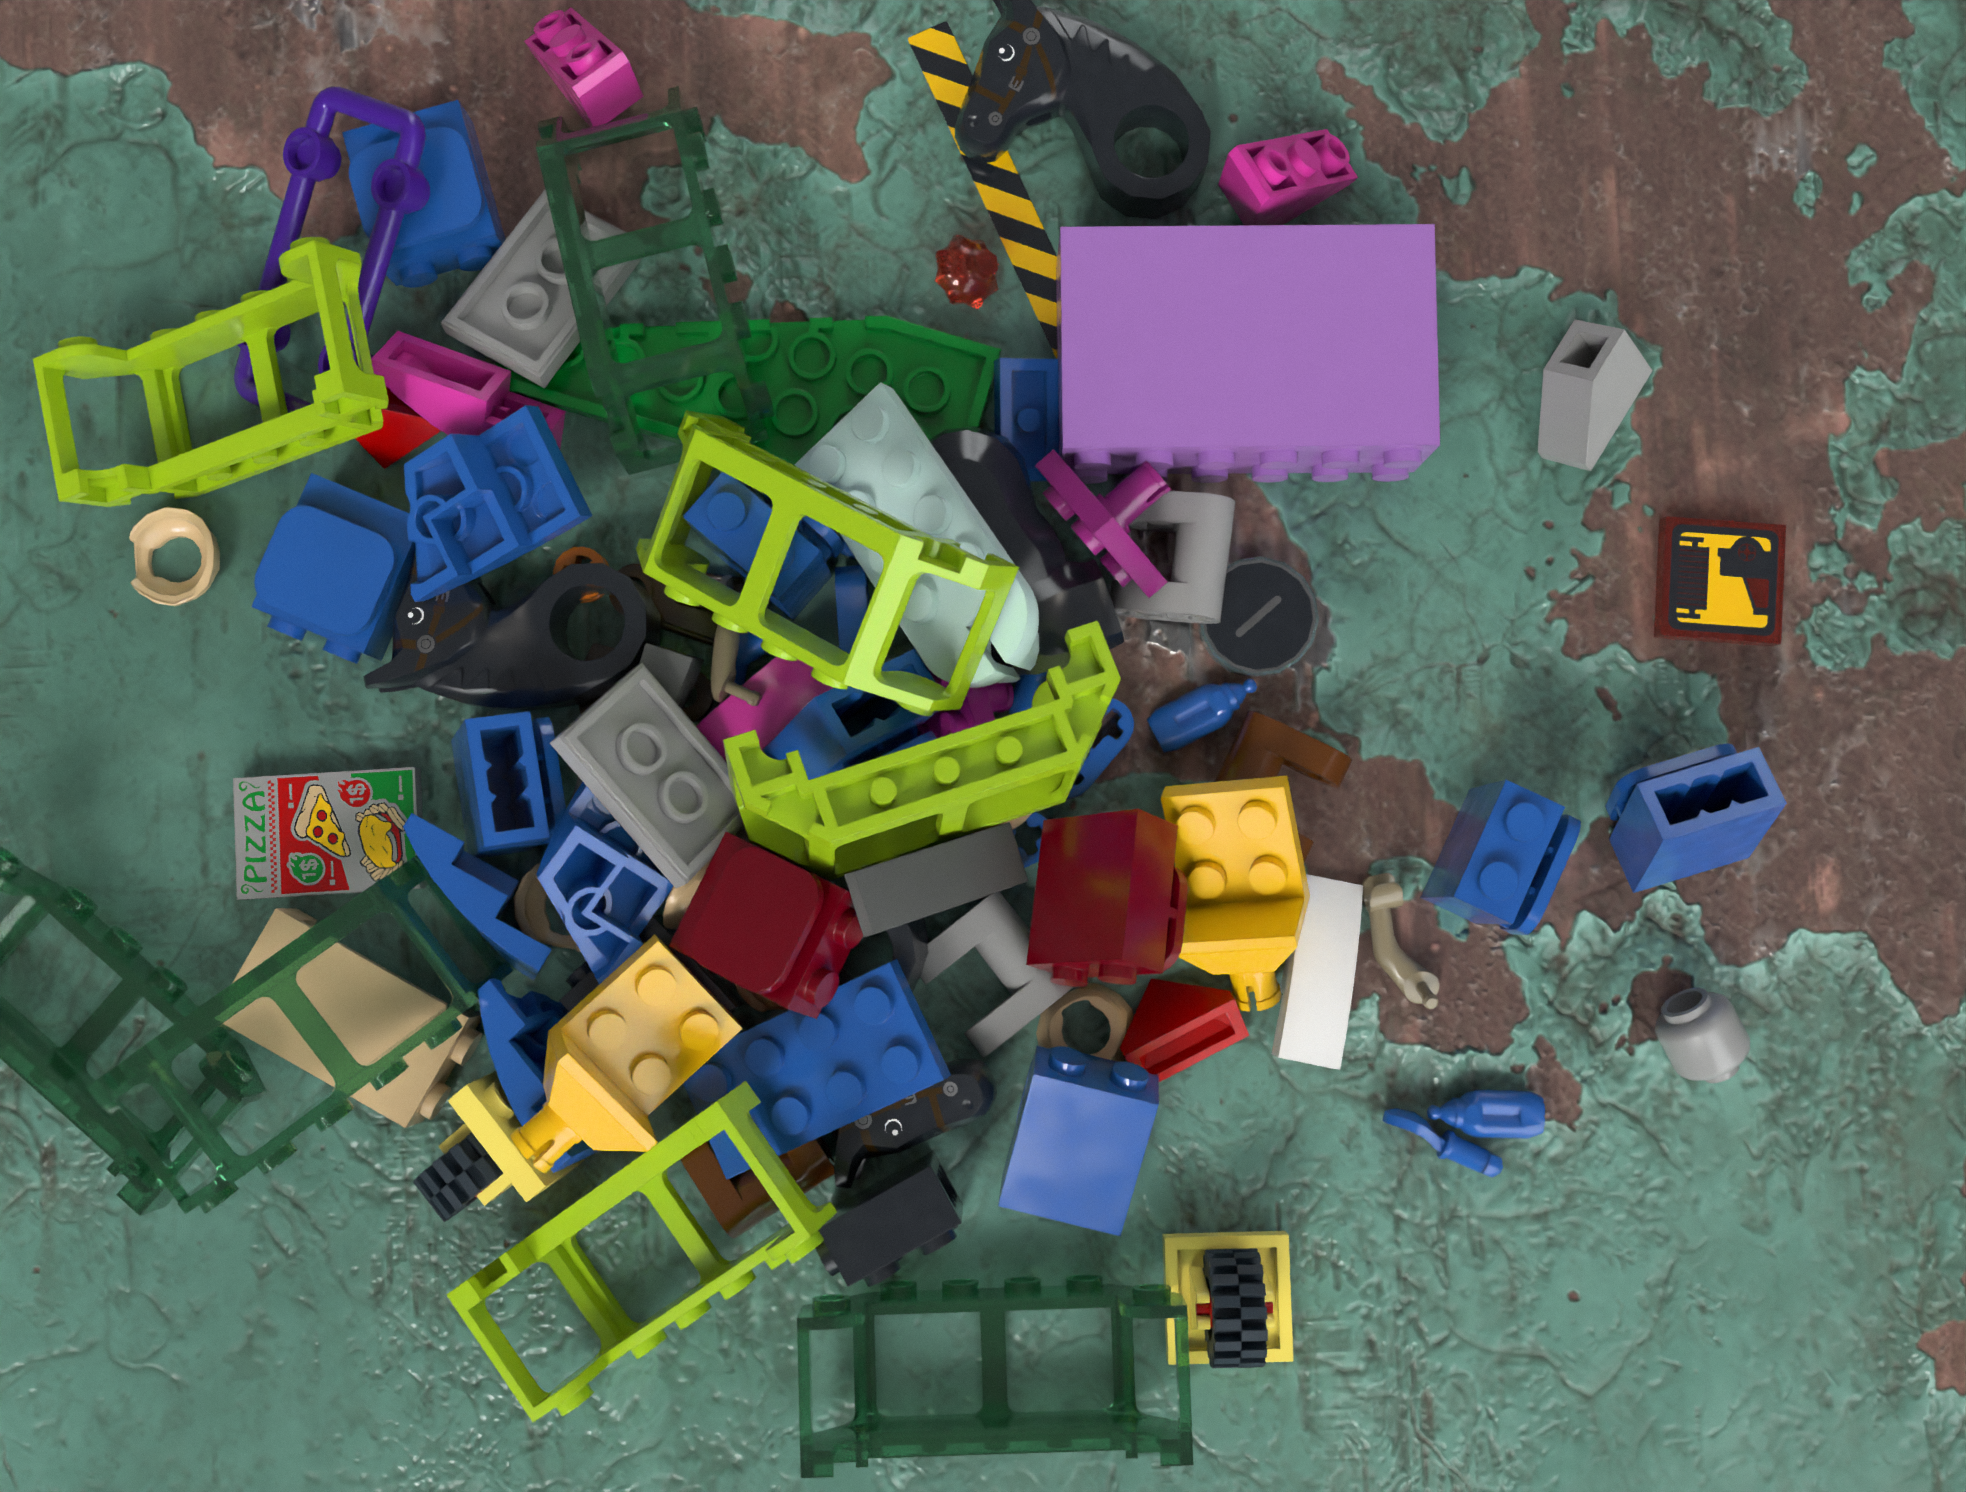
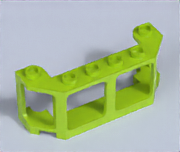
[33,237,389,507]
[636,410,1019,716]
[723,621,1121,880]
[446,1081,837,1422]

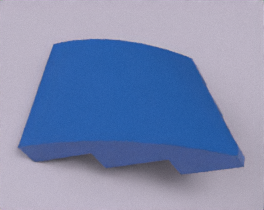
[404,405,592,602]
[536,782,673,984]
[403,813,552,981]
[478,978,599,1173]

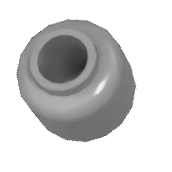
[1655,988,1750,1083]

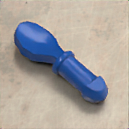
[1382,1108,1503,1178]

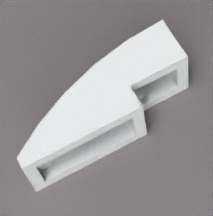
[1271,874,1363,1070]

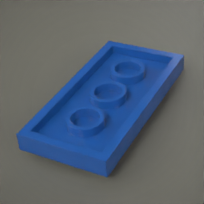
[683,959,951,1180]

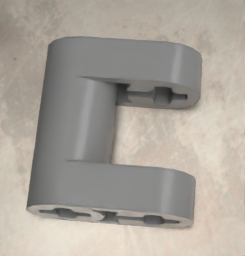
[1110,491,1236,624]
[920,891,1072,1058]

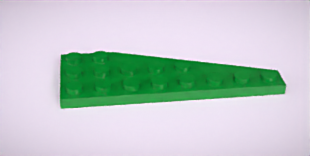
[495,316,1001,466]

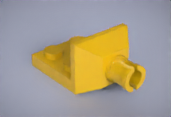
[1161,776,1310,1012]
[510,934,743,1173]

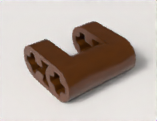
[1214,711,1352,863]
[680,1136,835,1239]

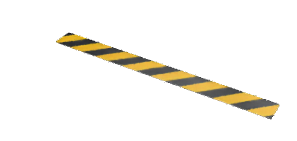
[908,22,1057,359]

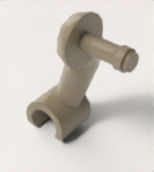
[711,575,762,706]
[1362,873,1440,1009]

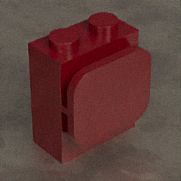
[1026,809,1188,987]
[669,832,863,1019]

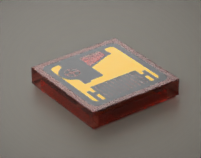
[1654,516,1786,647]

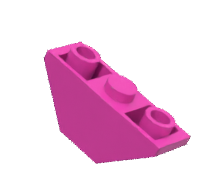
[524,8,644,131]
[1218,129,1358,225]

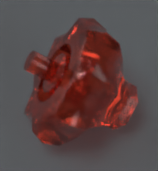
[934,235,999,310]

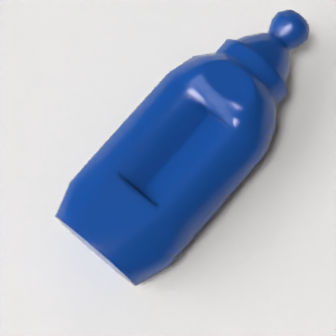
[1146,678,1257,753]
[1427,1090,1545,1139]

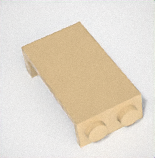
[212,908,482,1128]

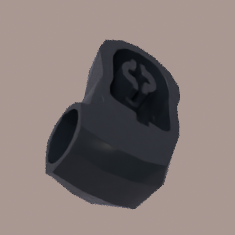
[929,426,1125,675]

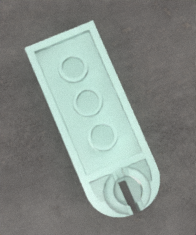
[795,382,1039,688]

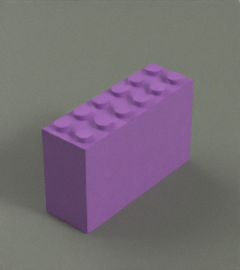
[1056,224,1440,484]

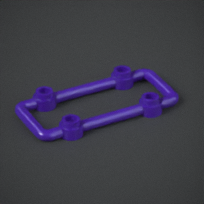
[234,86,430,413]

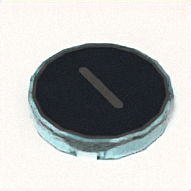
[1197,556,1319,677]

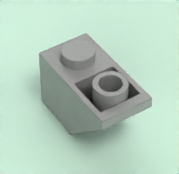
[1538,319,1653,471]

